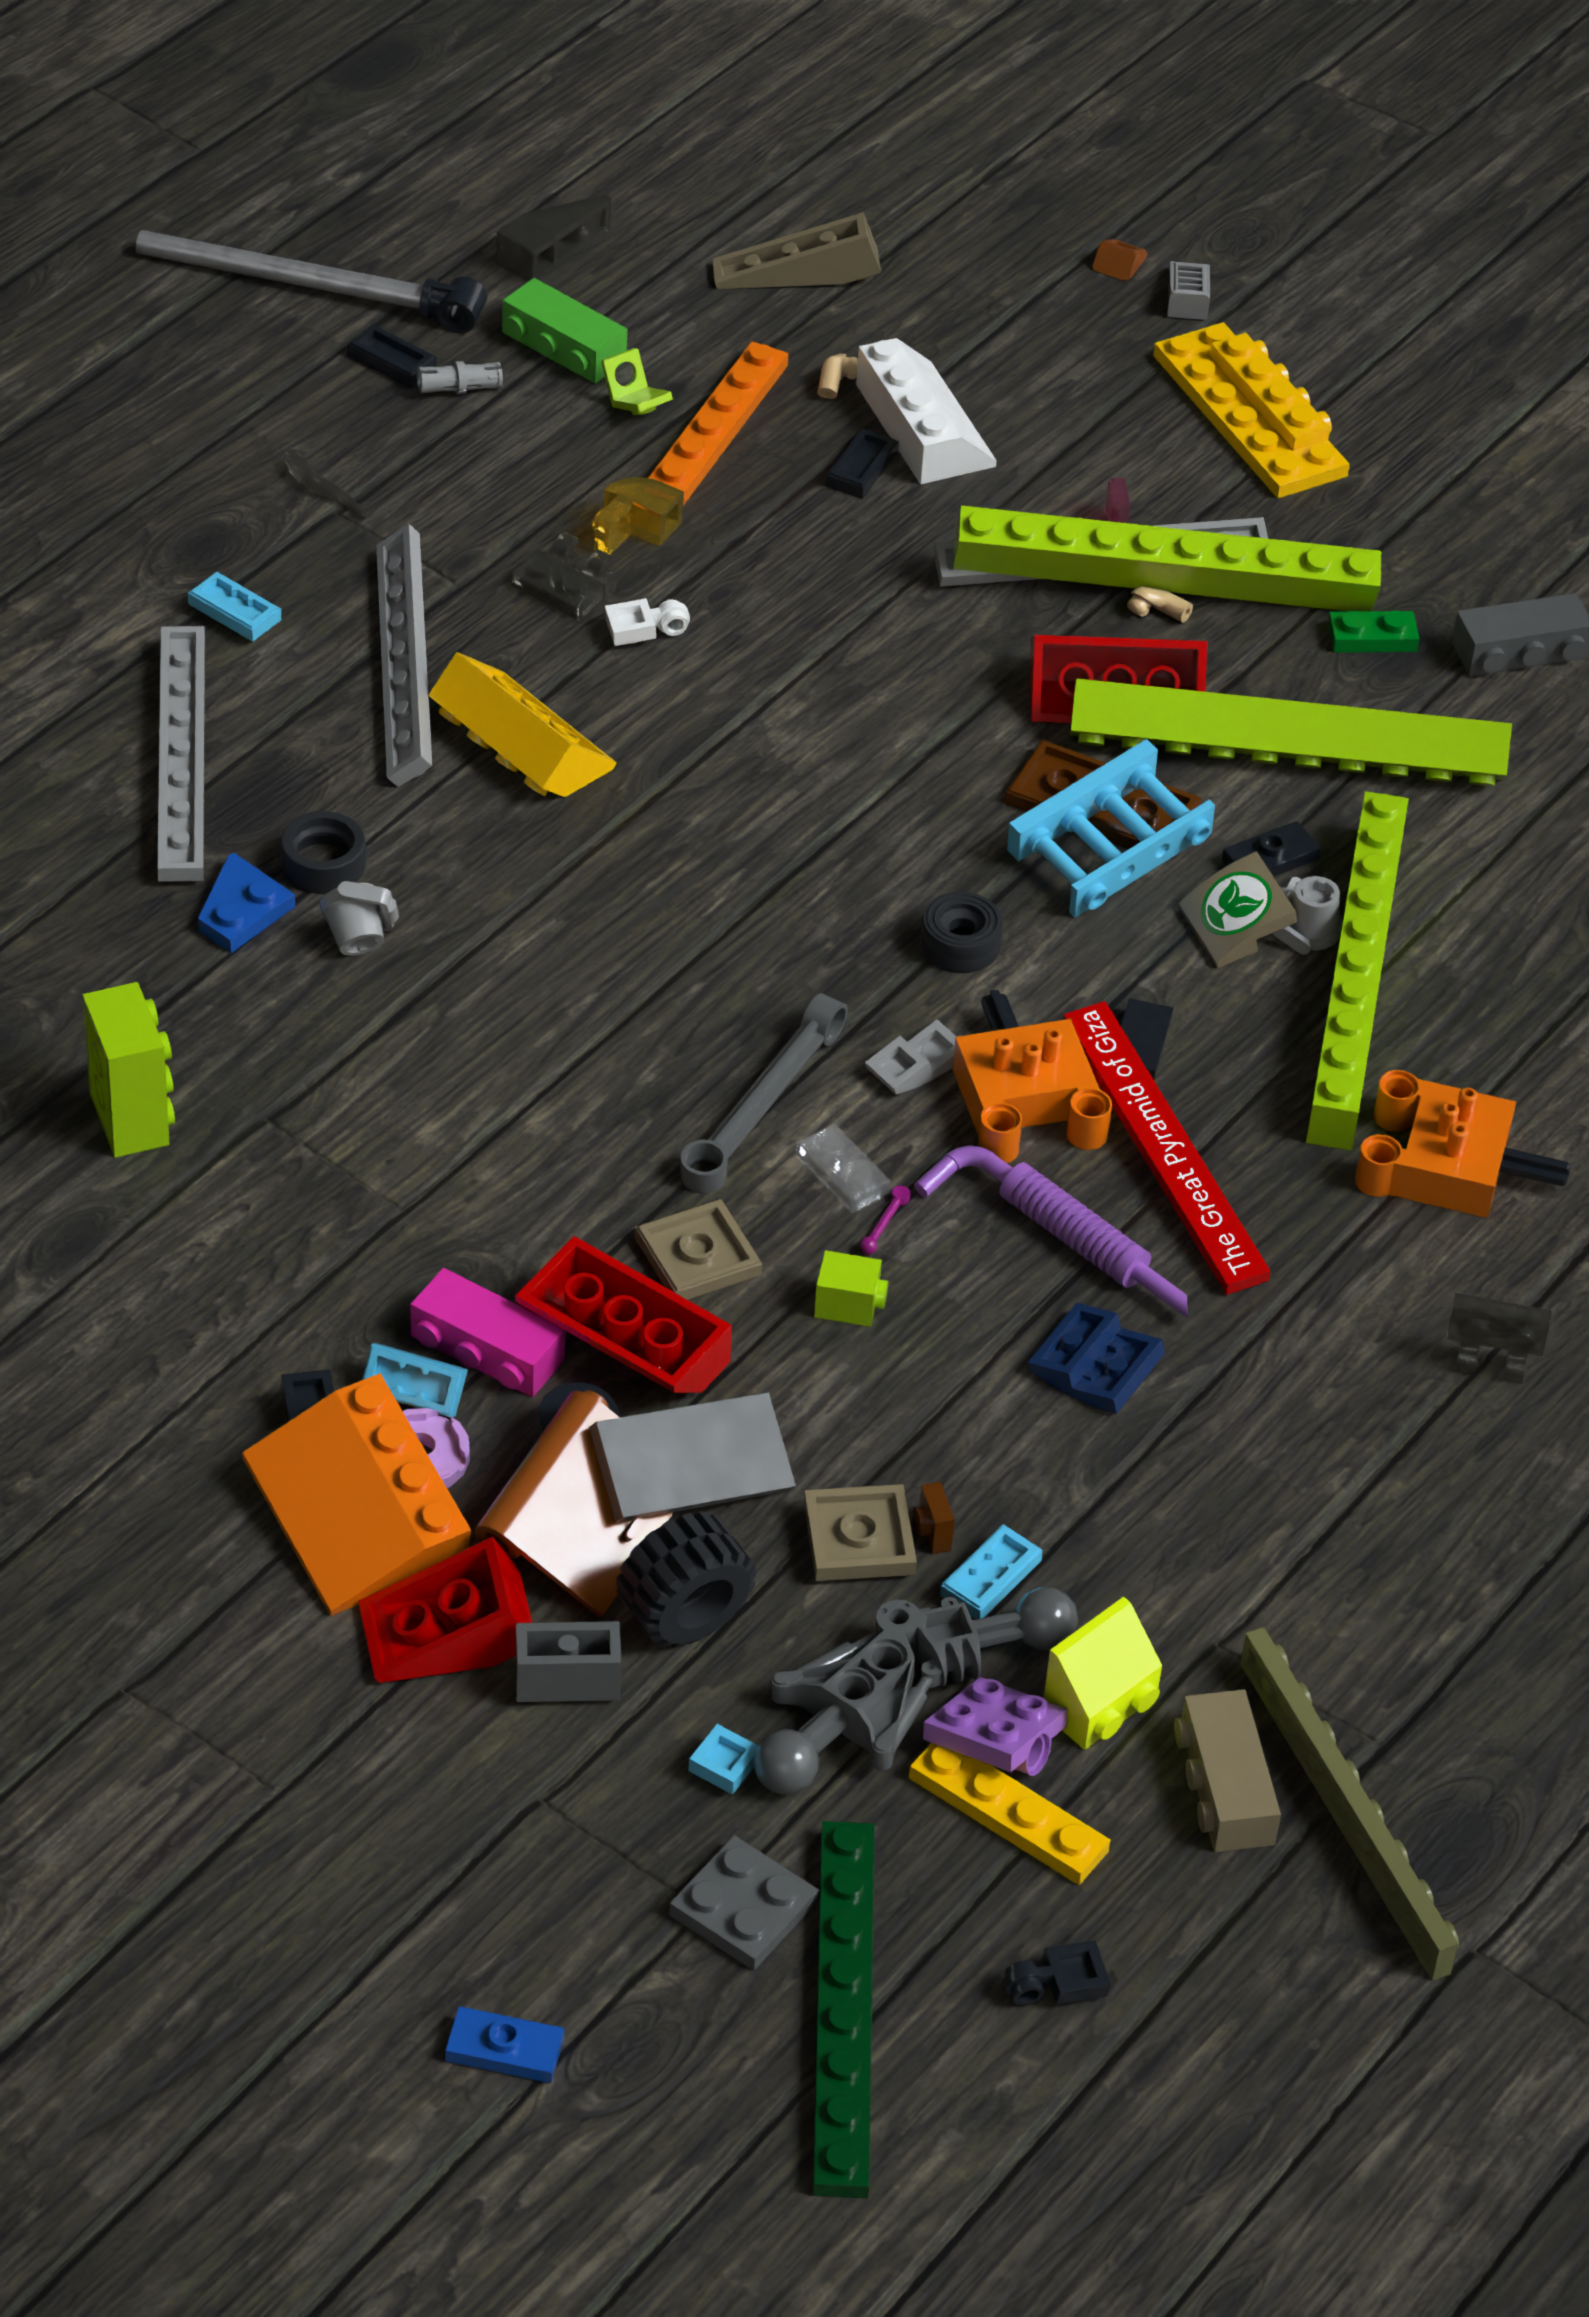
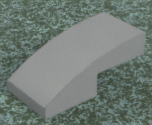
[865,1020,957,1094]

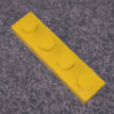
[909,1743,1111,1885]

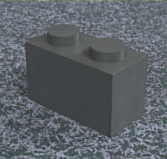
[515,1621,621,1702]

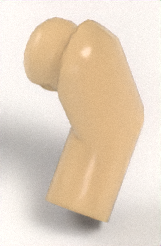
[817,353,858,399]
[1127,586,1193,623]

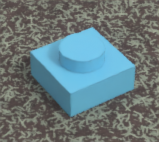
[688,1724,758,1795]

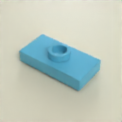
[188,572,281,642]
[362,1343,468,1417]
[940,1524,1043,1620]

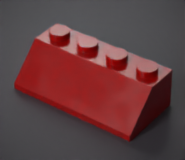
[1029,635,1207,723]
[515,1236,732,1393]

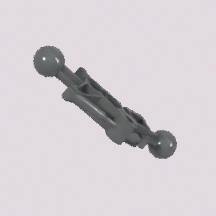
[753,1587,1079,1795]

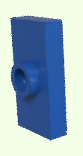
[445,2006,564,2083]

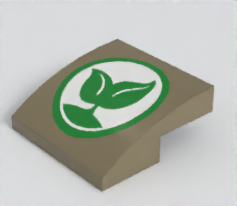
[1179,851,1297,969]

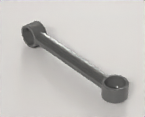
[680,993,848,1194]

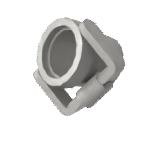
[1271,876,1342,954]
[319,881,399,956]

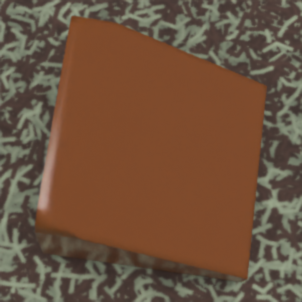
[1093,239,1148,281]

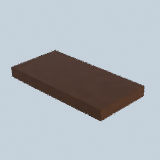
[1005,740,1202,849]

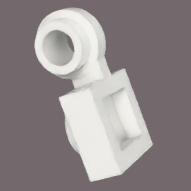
[605,598,690,646]

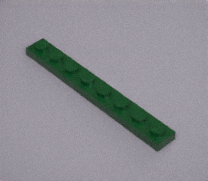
[813,1821,875,2199]

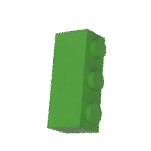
[502,278,627,384]

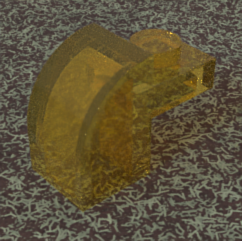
[592,477,683,556]

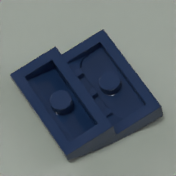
[1028,1303,1165,1414]

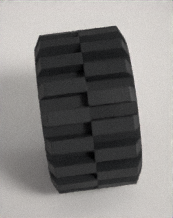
[616,1512,757,1648]

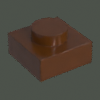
[913,1482,955,1555]

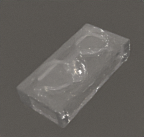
[796,1124,891,1213]

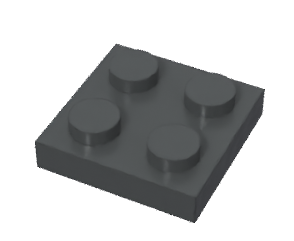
[669,1835,819,1971]

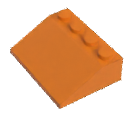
[242,1373,471,1616]

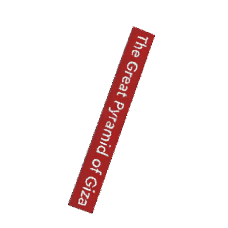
[1063,1001,1270,1295]

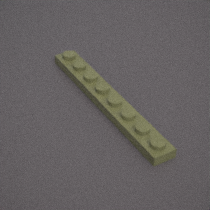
[1240,1627,1459,1981]

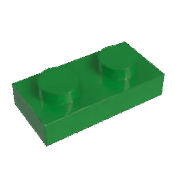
[1328,610,1420,653]

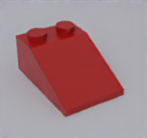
[358,1537,533,1683]

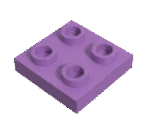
[923,1677,1067,1776]

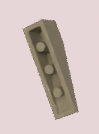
[712,212,881,289]

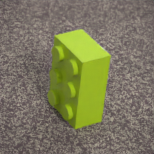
[82,982,175,1158]

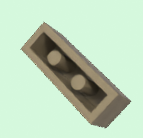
[1174,1689,1281,1852]

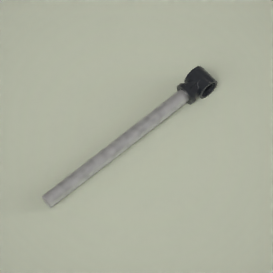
[136,230,488,334]

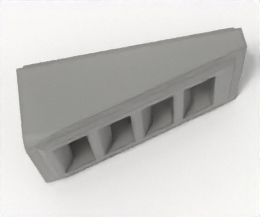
[1167,261,1210,320]

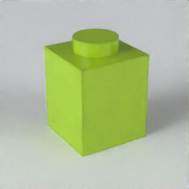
[814,1250,889,1327]

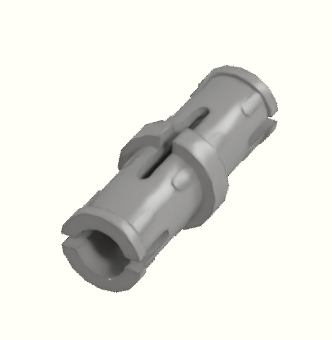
[417,361,503,394]

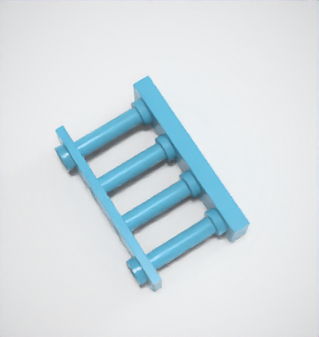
[1007,739,1215,918]

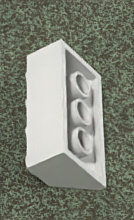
[856,338,997,484]

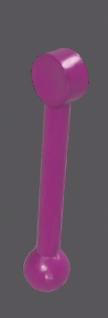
[859,1185,910,1255]

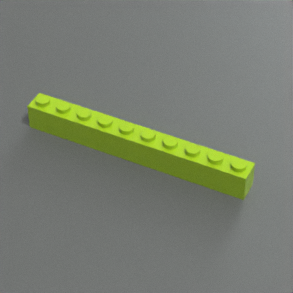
[953,505,1381,611]
[1070,679,1512,786]
[1306,791,1409,1151]

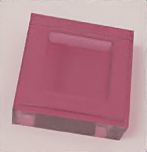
[1105,478,1130,523]

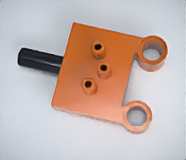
[952,990,1112,1163]
[1355,1070,1571,1218]

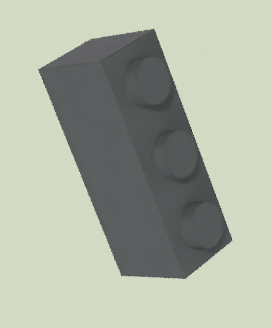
[1451,593,1589,676]

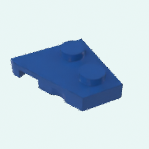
[198,852,295,953]

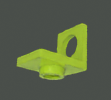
[601,348,673,415]

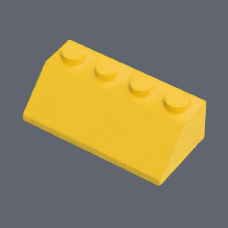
[428,652,617,797]

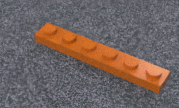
[646,341,789,506]

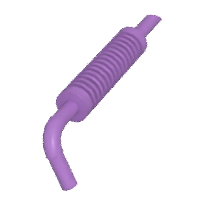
[914,1146,1188,1319]

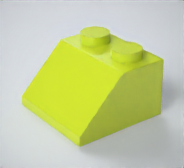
[1044,1597,1162,1750]

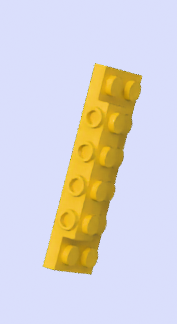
[1153,322,1350,499]

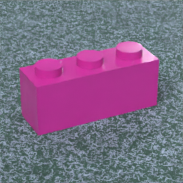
[410,1268,566,1398]

